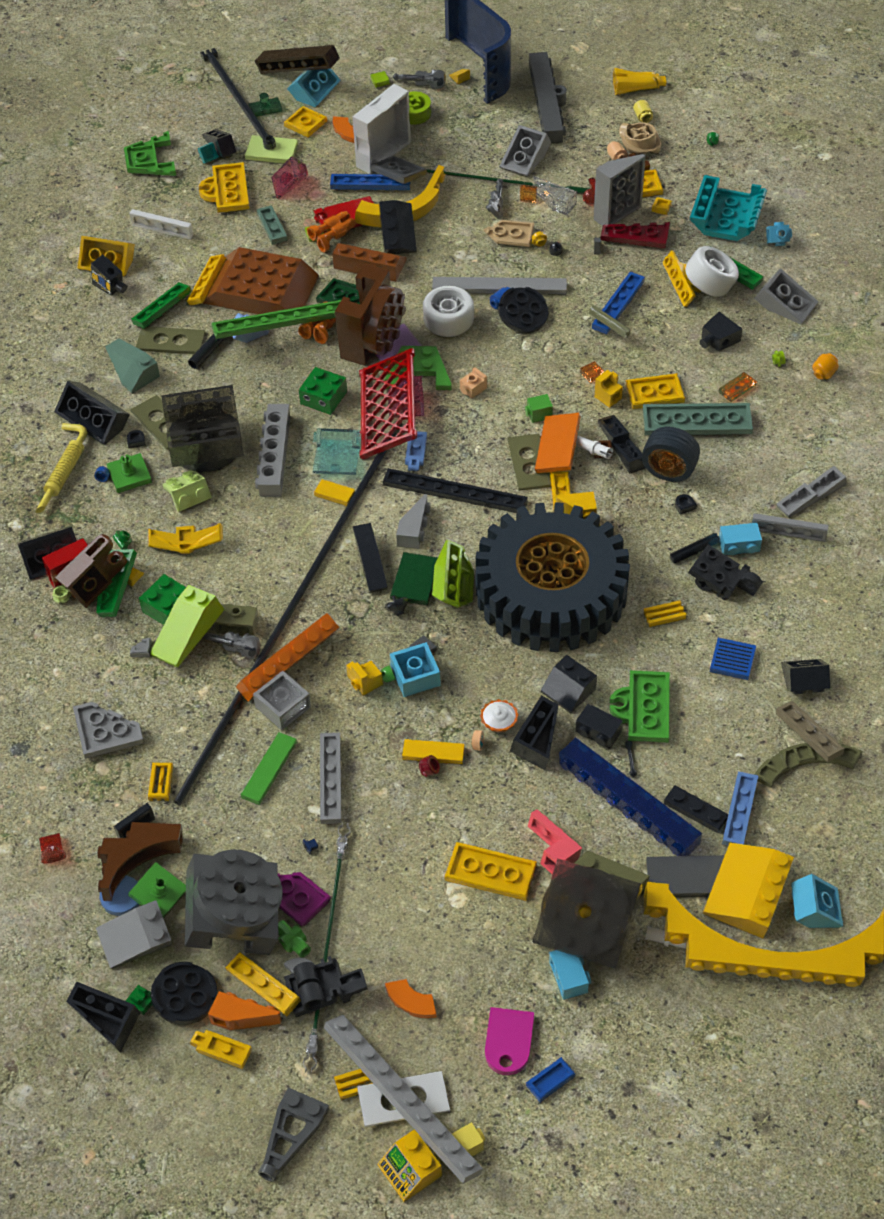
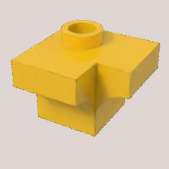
[594,370,623,408]
[346,661,383,696]

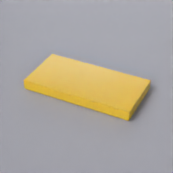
[444,842,537,901]

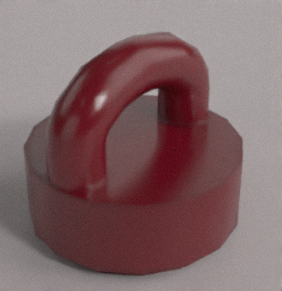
[419,755,440,777]

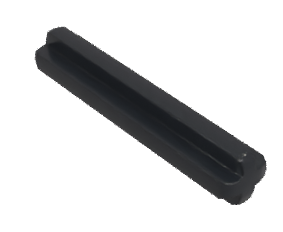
[670,533,720,563]

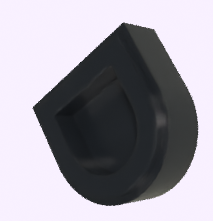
[127,430,146,448]
[675,494,697,514]

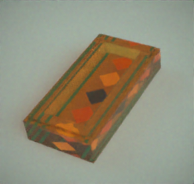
[719,372,757,402]

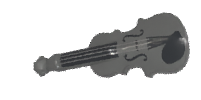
[393,69,446,89]
[486,179,503,219]
[201,632,261,659]

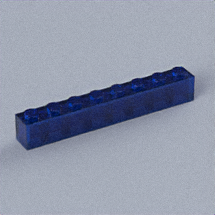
[559,737,702,856]

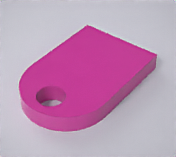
[485,1007,534,1075]

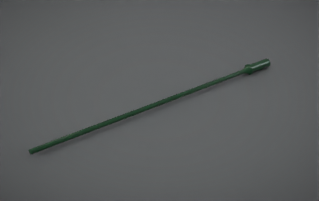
[427,169,590,195]

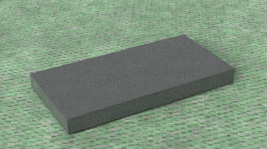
[646,855,725,897]

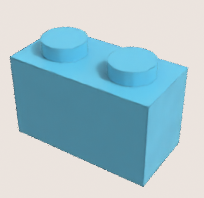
[719,523,762,555]
[549,945,591,1000]

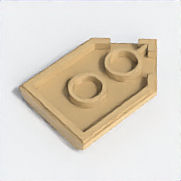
[483,220,534,247]

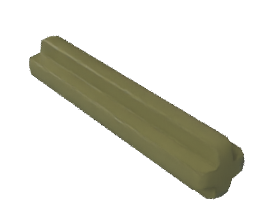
[589,305,631,338]

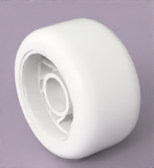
[685,246,739,297]
[423,286,474,337]

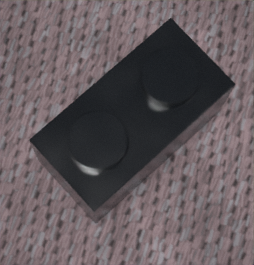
[575,703,623,749]

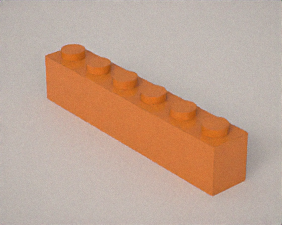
[236,613,340,702]

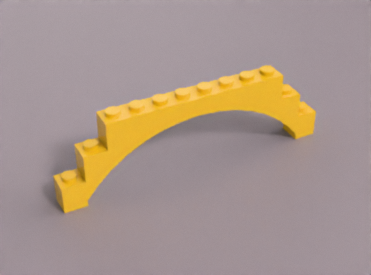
[644,882,884,987]

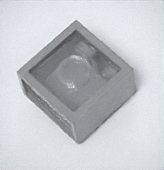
[253,671,311,730]

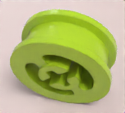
[409,91,432,125]

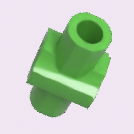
[278,920,311,958]

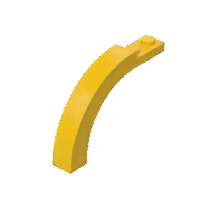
[355,165,446,227]

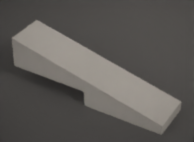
[776,466,847,518]

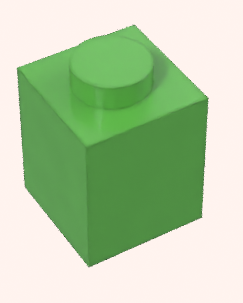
[525,394,553,423]

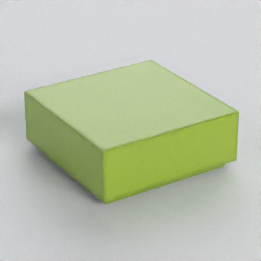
[370,71,390,88]

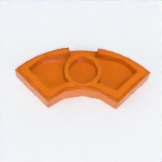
[333,116,354,143]
[385,979,437,1018]

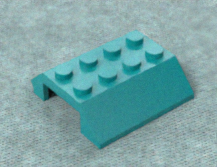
[689,175,767,241]

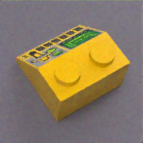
[377,1129,442,1202]

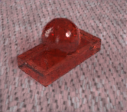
[583,177,596,205]

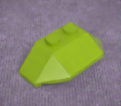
[432,539,474,608]

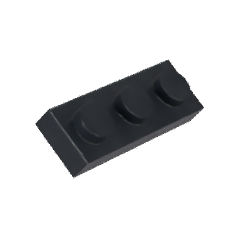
[664,785,728,833]

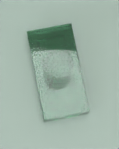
[248,93,282,117]

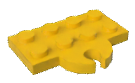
[199,162,249,213]

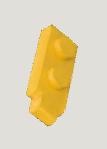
[190,1030,252,1069]

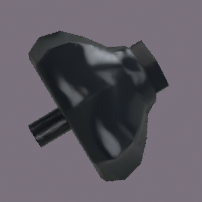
[385,595,408,616]

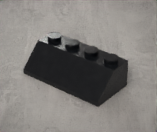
[54,381,130,445]

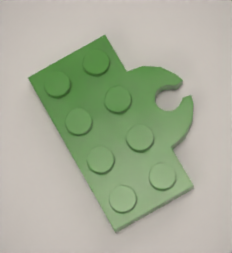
[609,670,670,743]

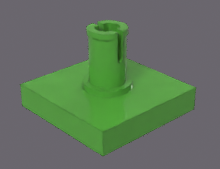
[106,453,152,493]
[128,862,186,919]

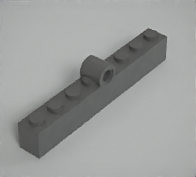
[529,52,567,143]

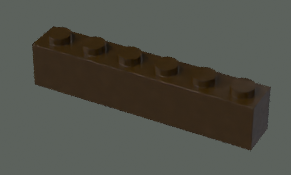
[255,45,340,74]

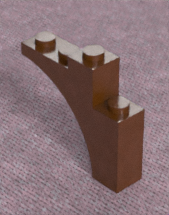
[97,822,184,901]

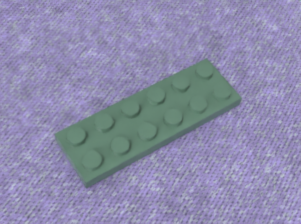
[643,403,753,435]

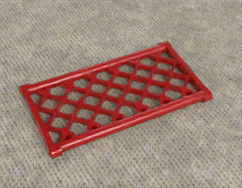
[359,348,417,459]

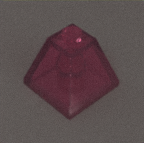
[271,156,308,199]

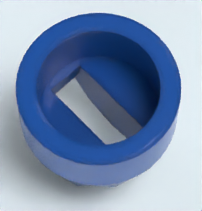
[94,466,110,482]

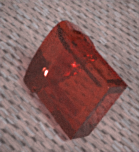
[39,833,67,864]

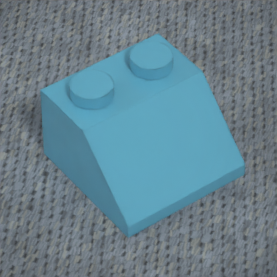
[791,874,843,928]

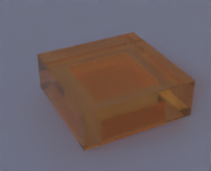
[520,185,537,203]
[580,361,604,383]

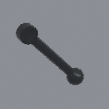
[625,740,637,777]

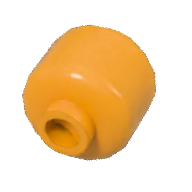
[812,353,839,380]

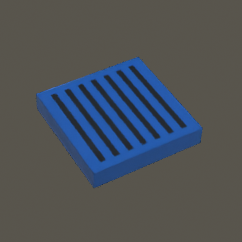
[710,637,756,680]

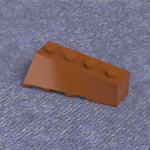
[332,243,407,282]

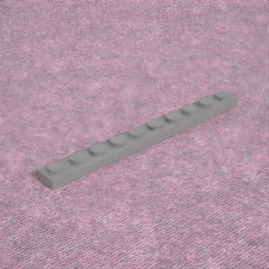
[324,1015,483,1184]

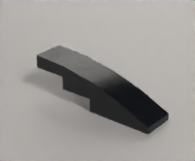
[352,523,388,593]

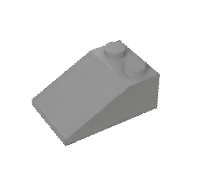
[499,125,551,177]
[754,268,818,324]
[96,900,172,969]

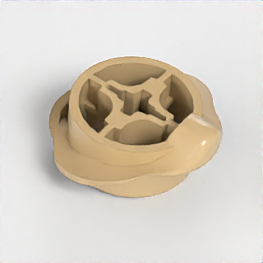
[619,122,661,154]

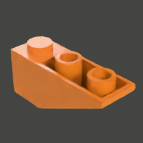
[208,991,282,1030]

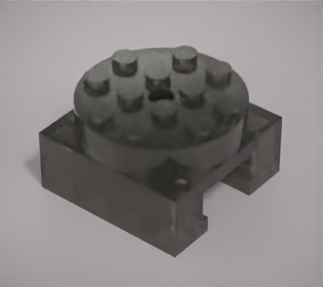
[532,858,643,971]

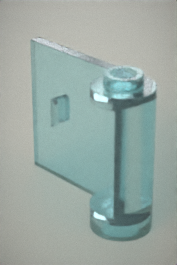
[313,428,361,475]

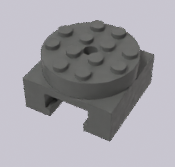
[185,849,282,955]

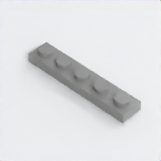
[320,732,342,824]

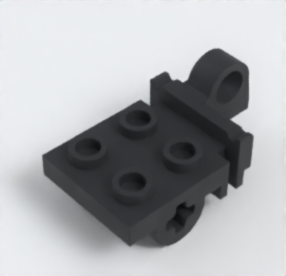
[688,544,763,600]
[284,956,368,1018]

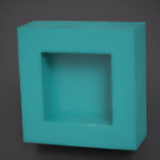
[197,142,219,164]

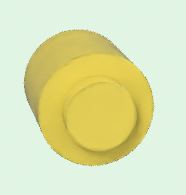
[633,100,653,123]

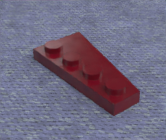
[600,222,670,249]

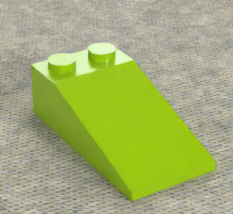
[150,585,225,668]

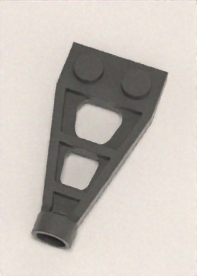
[258,1087,329,1182]

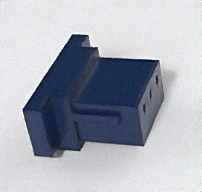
[302,839,318,855]

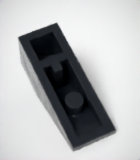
[202,129,237,159]

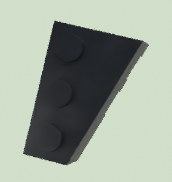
[510,695,559,770]

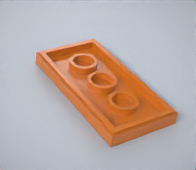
[535,413,581,473]

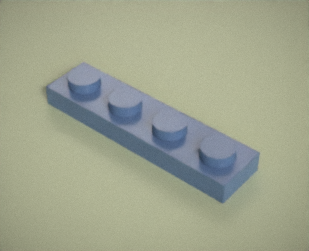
[722,771,758,846]

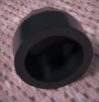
[549,241,562,256]

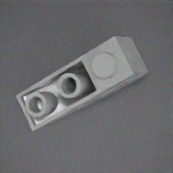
[396,494,431,549]

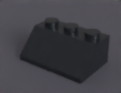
[379,200,417,254]
[17,526,77,579]

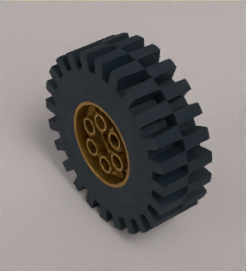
[475,502,630,652]

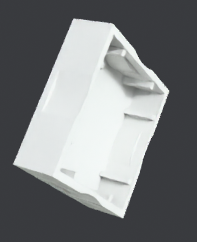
[352,84,411,174]

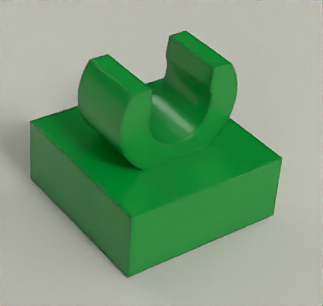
[125,985,152,1016]

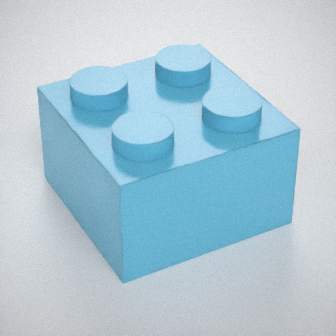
[390,642,441,697]

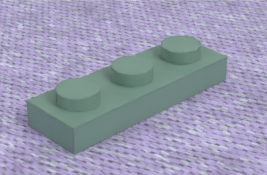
[256,205,288,245]

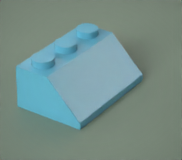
[287,69,341,107]

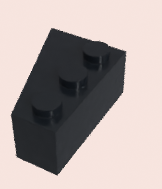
[66,981,140,1053]

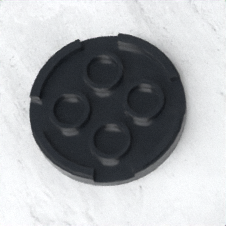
[498,287,549,333]
[151,961,217,1025]

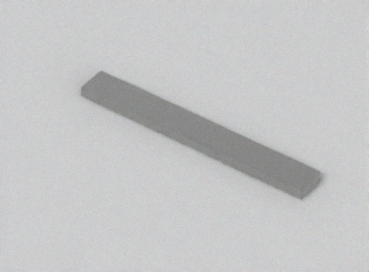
[432,277,567,294]

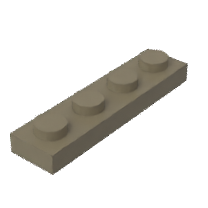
[776,701,844,762]

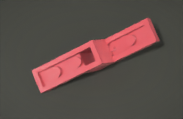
[528,809,596,903]

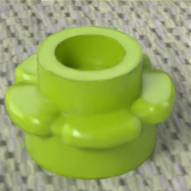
[772,350,786,367]

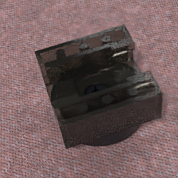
[161,385,244,473]

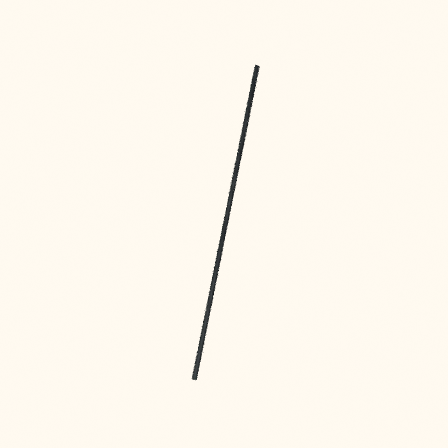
[174,420,403,805]

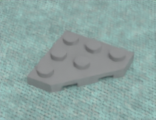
[73,702,144,759]

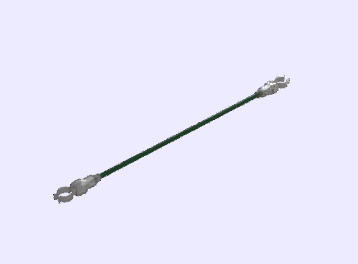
[303,823,350,1073]

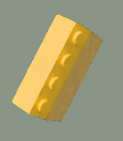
[702,843,794,939]

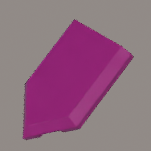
[278,872,331,927]

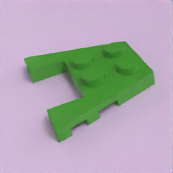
[124,131,176,176]
[383,346,451,390]

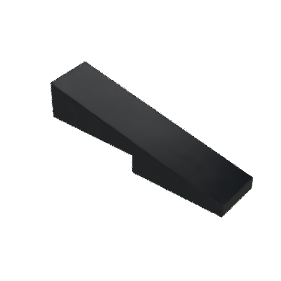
[598,415,646,474]

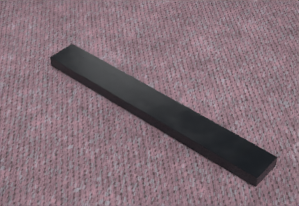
[383,468,528,513]

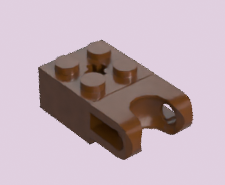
[55,534,127,608]

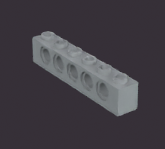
[255,404,290,497]

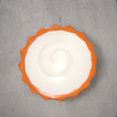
[480,699,519,733]

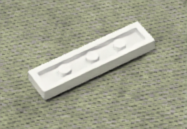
[129,209,193,240]

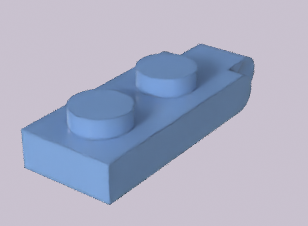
[405,431,427,471]

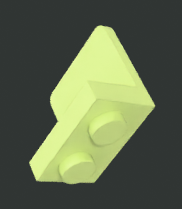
[162,470,212,512]

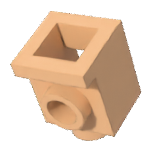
[460,367,487,399]

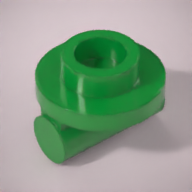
[112,530,132,550]

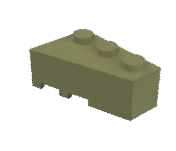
[573,851,650,913]

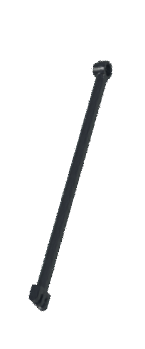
[200,48,276,150]

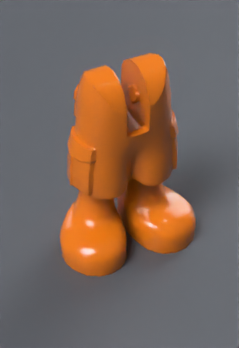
[307,211,357,253]
[298,301,336,344]

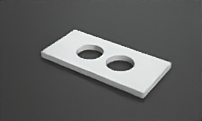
[357,1071,450,1127]

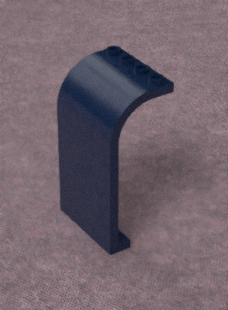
[444,0,511,104]

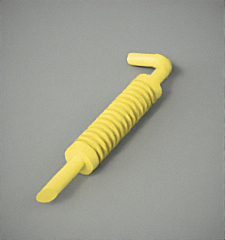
[35,423,87,513]

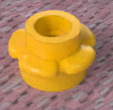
[532,231,547,247]

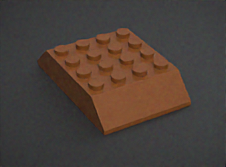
[203,247,319,314]

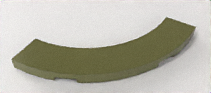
[754,743,863,788]

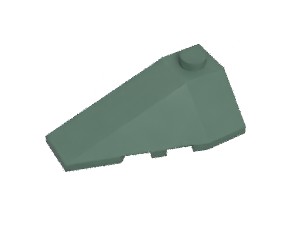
[105,338,160,394]

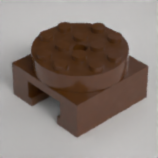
[335,263,406,366]

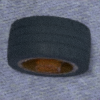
[642,426,700,482]

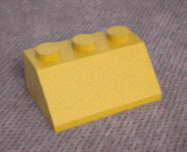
[77,236,135,276]

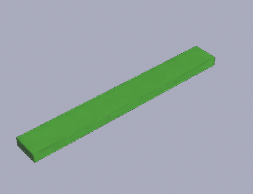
[211,300,341,339]

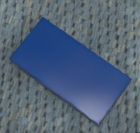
[526,1057,575,1102]

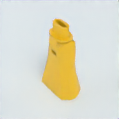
[613,68,666,95]

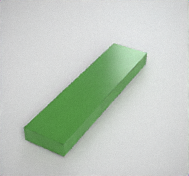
[241,732,297,805]

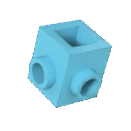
[766,222,792,246]

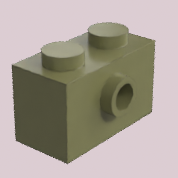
[215,604,259,636]

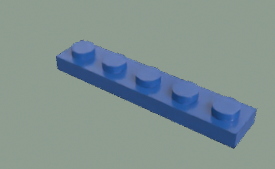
[330,174,411,191]
[592,272,645,334]

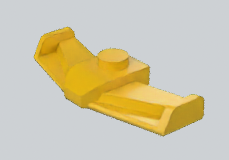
[148,523,223,554]

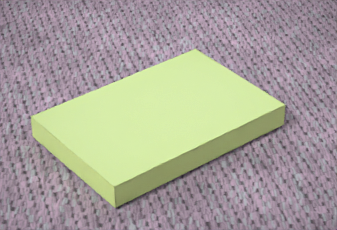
[245,135,298,164]

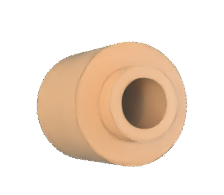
[607,141,628,160]

